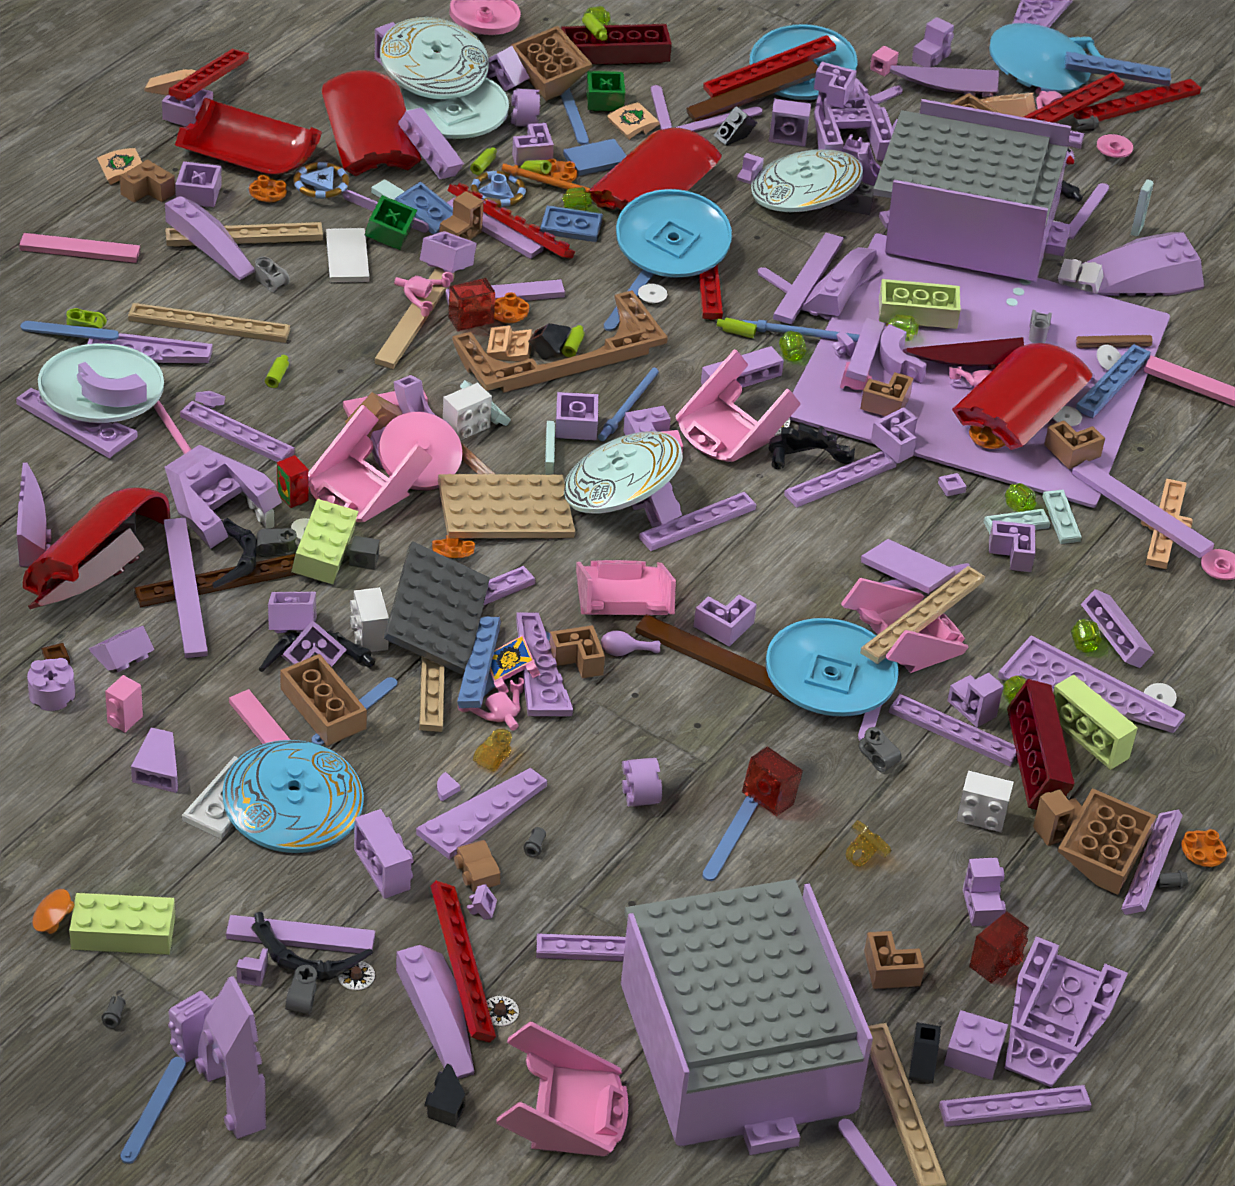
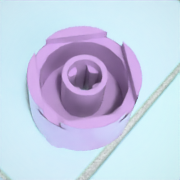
[511,89,540,126]
[27,658,75,711]
[622,758,662,806]

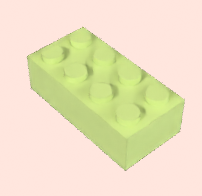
[879,279,961,329]
[292,499,359,584]
[1053,675,1138,770]
[70,893,175,955]

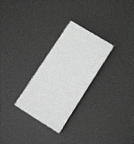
[326,228,369,283]
[182,756,238,839]

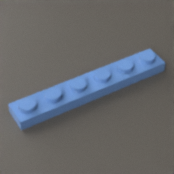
[1065,52,1171,86]
[1076,344,1151,418]
[457,617,501,708]

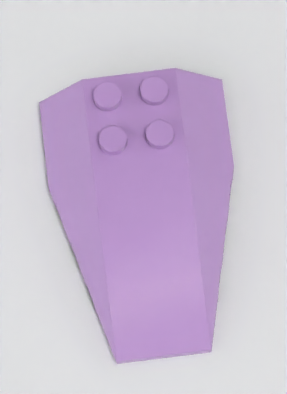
[1083,232,1204,296]
[1005,936,1128,1087]

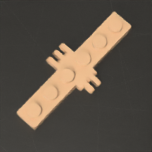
[1141,479,1193,569]

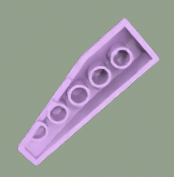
[890,65,999,97]
[165,196,255,280]
[801,247,877,316]
[17,463,51,567]
[396,945,474,1079]

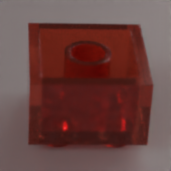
[448,278,495,332]
[742,746,803,816]
[969,911,1029,984]

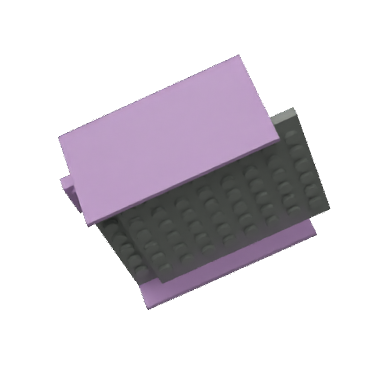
[873,99,1071,282]
[621,879,873,1155]

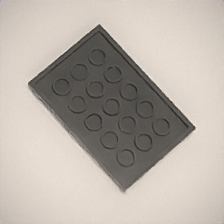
[384,541,490,676]

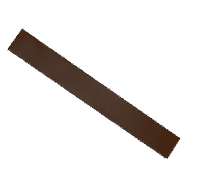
[687,60,818,122]
[134,554,298,608]
[635,614,791,702]

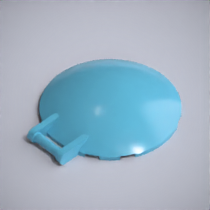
[989,23,1105,93]

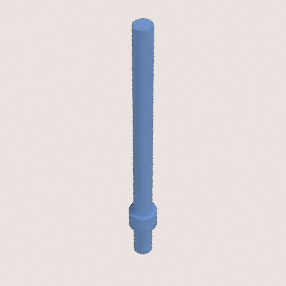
[743,320,860,342]
[598,368,659,441]

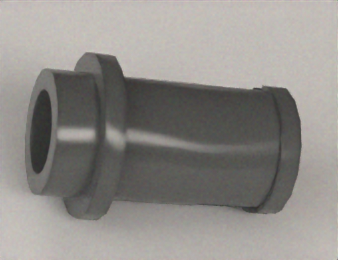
[1075,116,1099,131]
[523,827,547,857]
[1157,870,1188,889]
[101,996,126,1028]

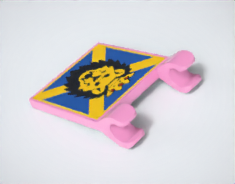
[490,635,540,693]

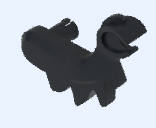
[768,424,855,469]

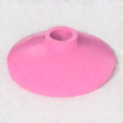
[1097,134,1133,158]
[1201,549,1235,580]

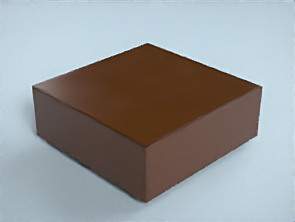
[41,643,70,664]

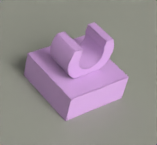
[842,135,864,158]
[832,330,855,358]
[467,884,497,920]

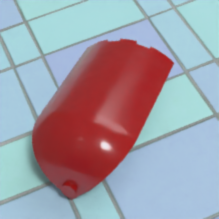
[322,70,422,176]
[175,97,322,174]
[587,128,722,210]
[952,343,1093,450]
[23,487,170,596]

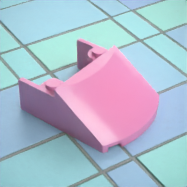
[676,349,801,462]
[309,405,433,522]
[576,560,676,615]
[841,578,968,673]
[496,1022,628,1156]

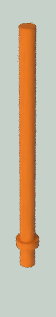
[501,164,591,196]

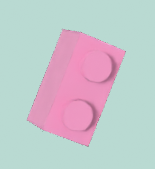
[105,675,143,732]

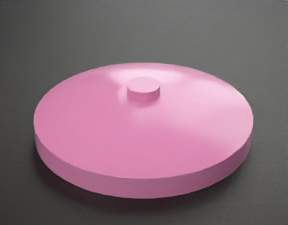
[449,0,521,35]
[378,412,462,491]

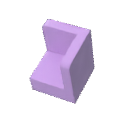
[737,153,764,185]
[237,948,268,986]

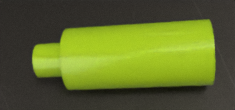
[582,13,607,40]
[470,147,497,175]
[521,160,552,174]
[716,317,757,338]
[562,325,585,358]
[265,355,289,388]

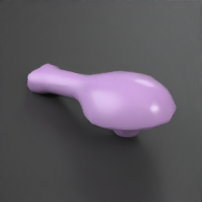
[601,631,661,656]

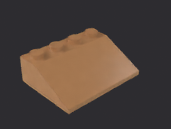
[510,26,592,101]
[1058,788,1157,895]

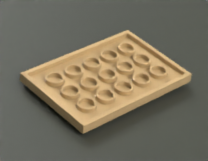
[438,474,575,538]

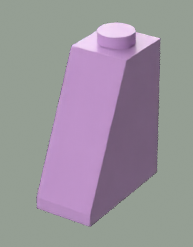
[131,728,178,793]

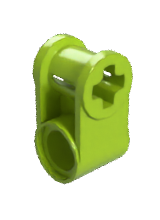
[66,308,107,329]

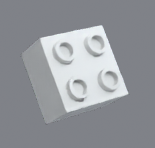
[443,383,492,440]
[350,587,389,652]
[957,771,1013,832]

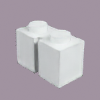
[1058,259,1104,294]

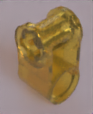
[473,728,512,772]

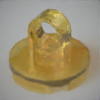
[845,820,892,867]

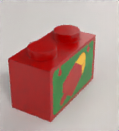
[277,455,309,508]

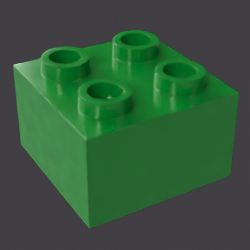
[586,71,625,112]
[365,195,417,250]

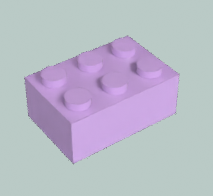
[354,809,413,899]

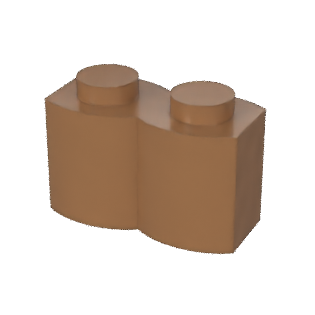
[454,840,500,892]

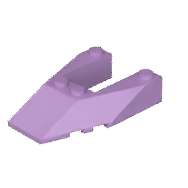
[814,78,894,161]
[165,445,282,549]
[195,976,266,1139]

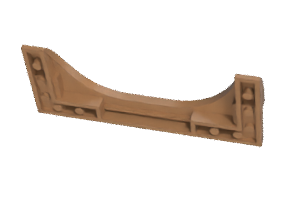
[452,291,668,392]

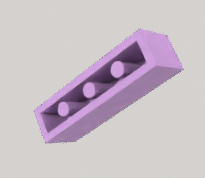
[398,108,464,179]
[701,346,784,388]
[1081,589,1154,668]

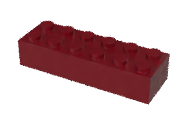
[561,24,672,65]
[1007,679,1074,810]

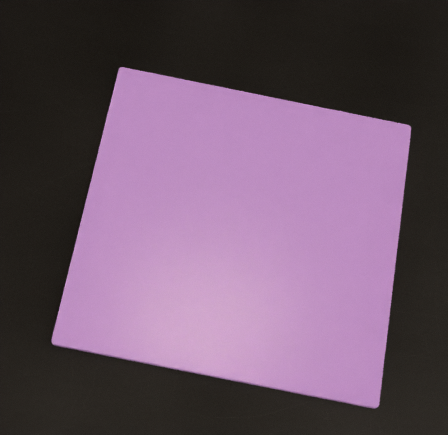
[790,234,1170,508]

